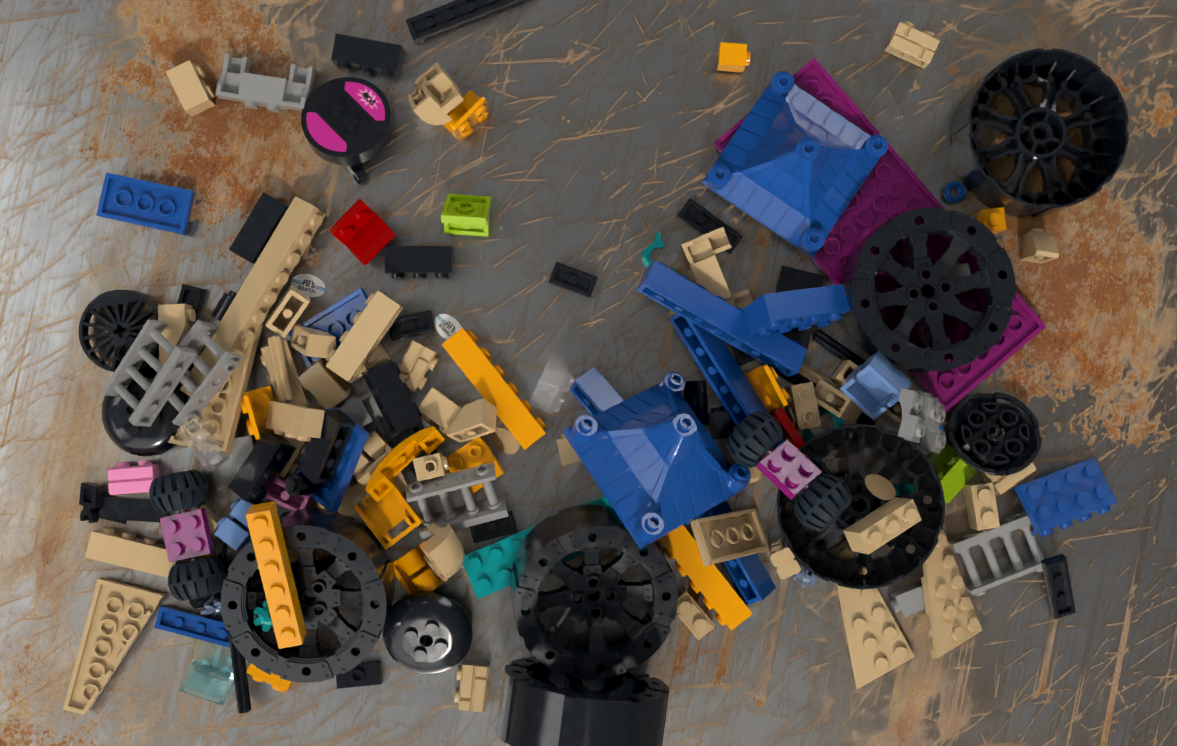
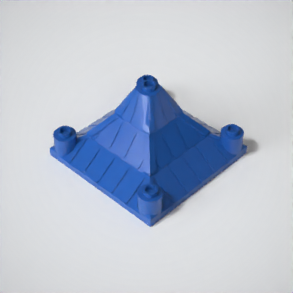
[701,71,888,258]
[563,371,751,550]

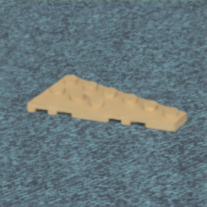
[168,324,263,455]
[63,577,165,715]

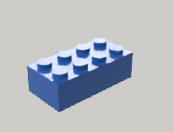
[743,284,850,336]

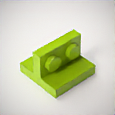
[441,194,492,237]
[927,443,977,504]

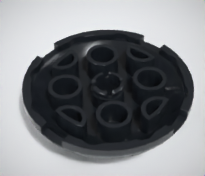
[101,368,189,456]
[948,392,1042,476]
[382,591,473,674]

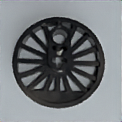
[79,290,159,372]

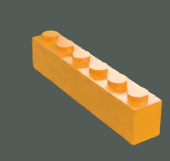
[442,328,547,450]
[246,501,307,649]
[656,525,752,631]

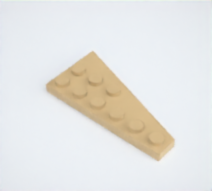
[921,529,983,658]
[829,539,915,689]

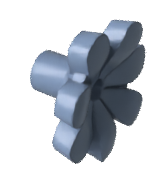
[793,564,818,587]
[200,593,222,618]

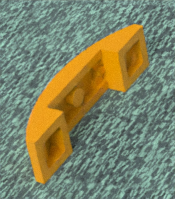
[365,426,445,502]

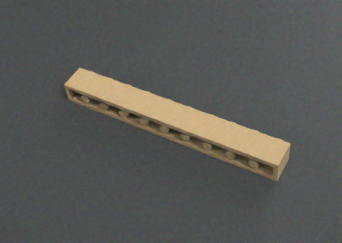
[180,196,326,407]

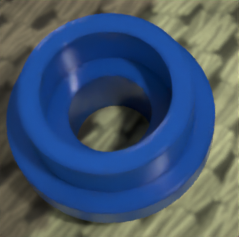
[943,181,966,204]

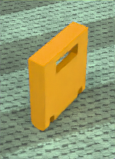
[354,480,424,550]

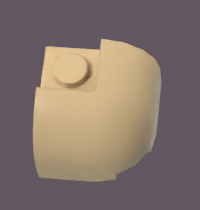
[408,62,464,126]
[420,523,465,581]

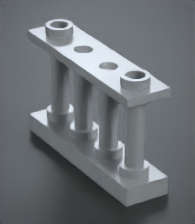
[102,319,197,427]
[150,320,244,427]
[406,462,509,539]
[948,511,1050,596]

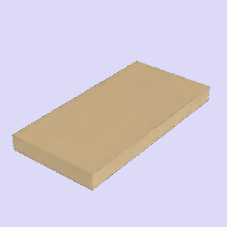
[690,507,769,567]

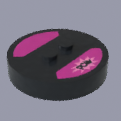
[301,77,393,165]

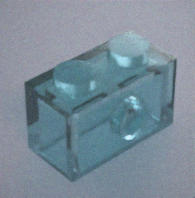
[179,659,234,706]

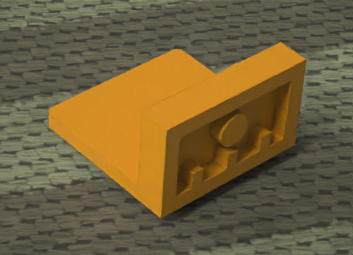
[443,89,490,141]
[745,364,789,412]
[240,385,275,440]

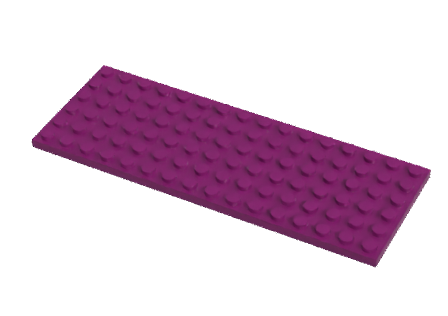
[713,57,1046,412]

